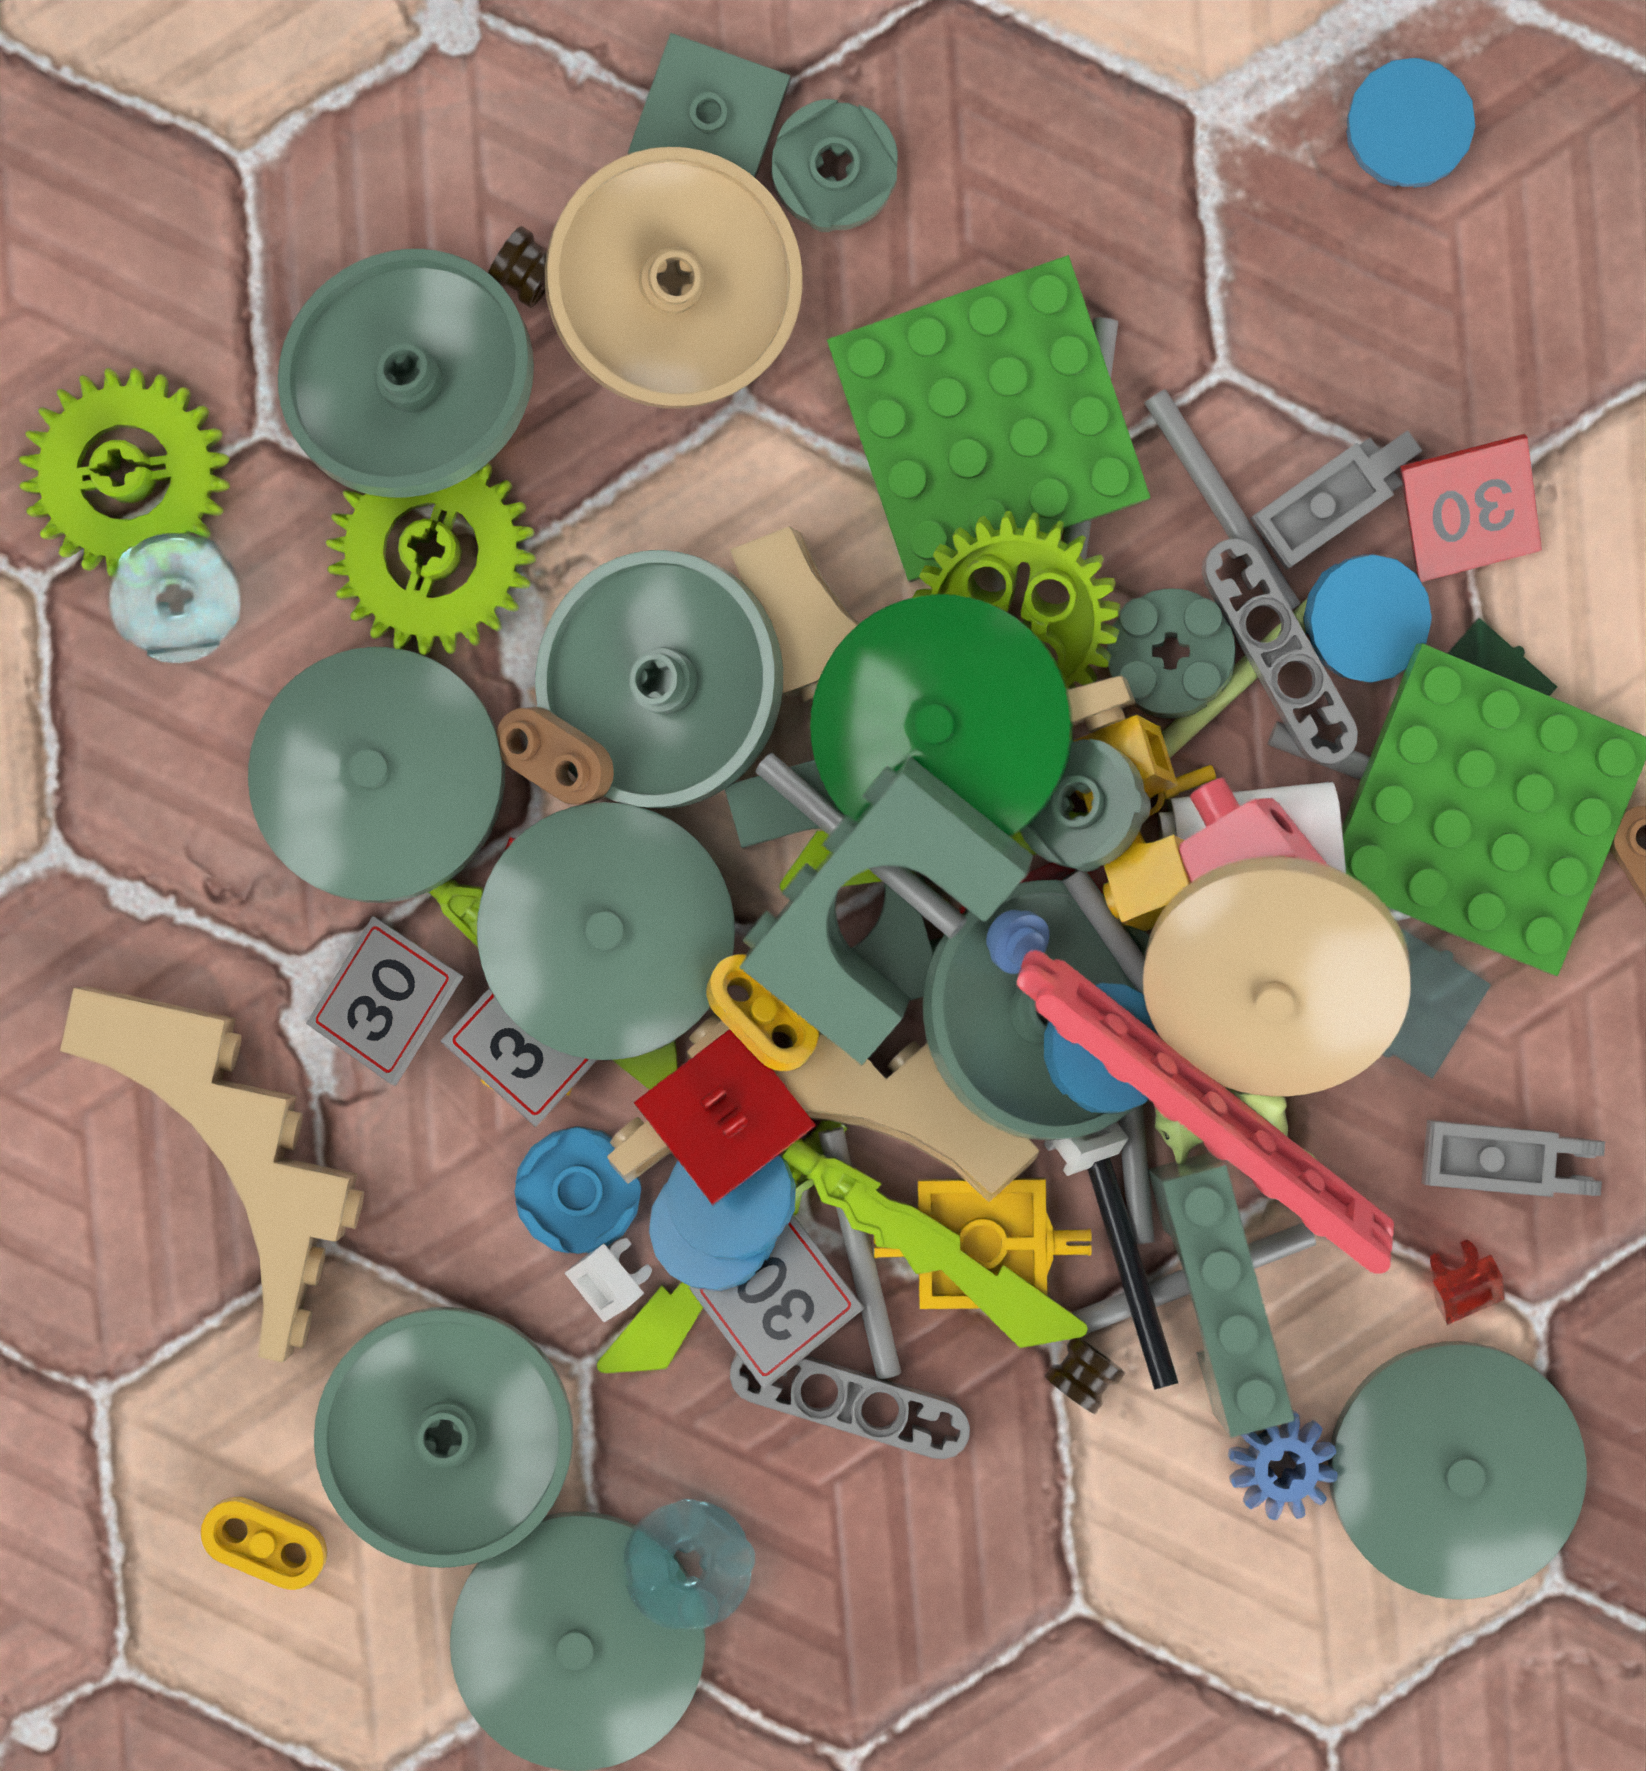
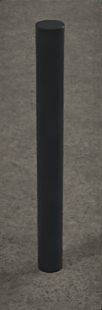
[1087,1157,1179,1390]

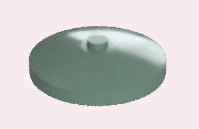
[278,249,534,497]
[535,550,783,808]
[248,647,505,903]
[477,802,735,1060]
[923,880,1149,1140]
[314,1307,574,1568]
[1328,1341,1587,1599]
[450,1511,706,1771]

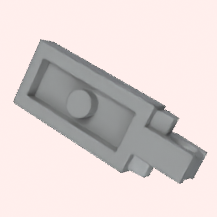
[1250,430,1422,570]

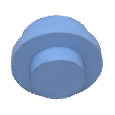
[986,910,1049,974]

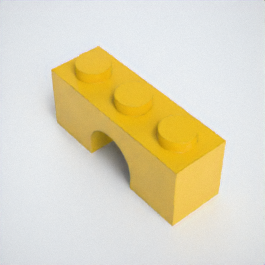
[1073,715,1190,931]

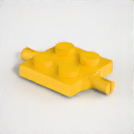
[874,1178,1092,1309]

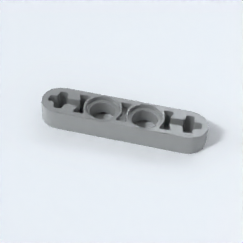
[1201,539,1358,765]
[730,1353,970,1459]

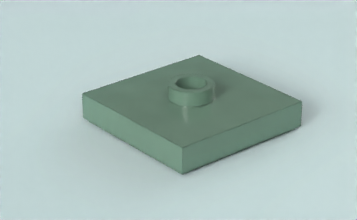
[628,33,791,178]

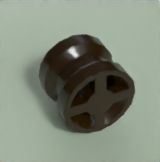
[488,226,548,308]
[1044,1337,1125,1414]

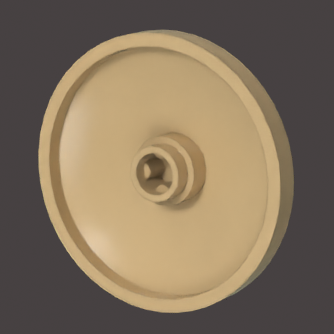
[545,147,802,409]
[1143,857,1410,1096]

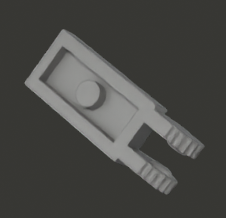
[1421,1120,1605,1197]

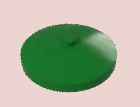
[810,594,1073,837]

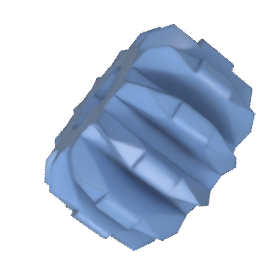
[1228,1410,1338,1520]

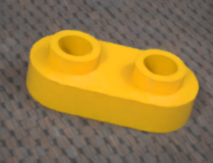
[706,954,819,1071]
[201,1497,327,1590]

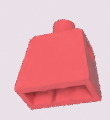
[1179,777,1328,883]

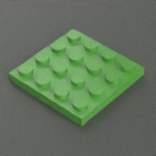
[827,255,1151,583]
[1342,643,1646,976]

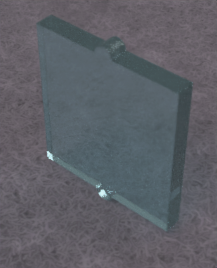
[1382,929,1491,1079]

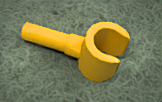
[1149,765,1216,816]

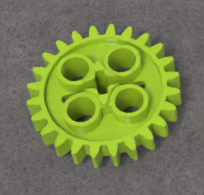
[912,511,1121,689]

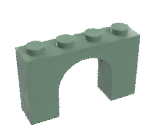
[740,757,1033,1065]
[725,760,941,1000]
[1148,1153,1295,1438]

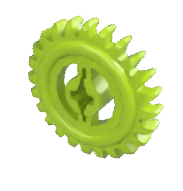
[19,368,230,577]
[325,463,536,656]

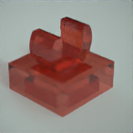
[1430,1240,1505,1325]

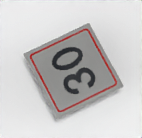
[306,916,464,1086]
[440,988,597,1128]
[689,1214,865,1389]

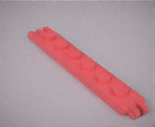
[1017,950,1394,1274]

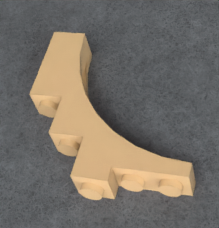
[730,526,1136,732]
[60,986,364,1363]
[607,1014,1039,1202]

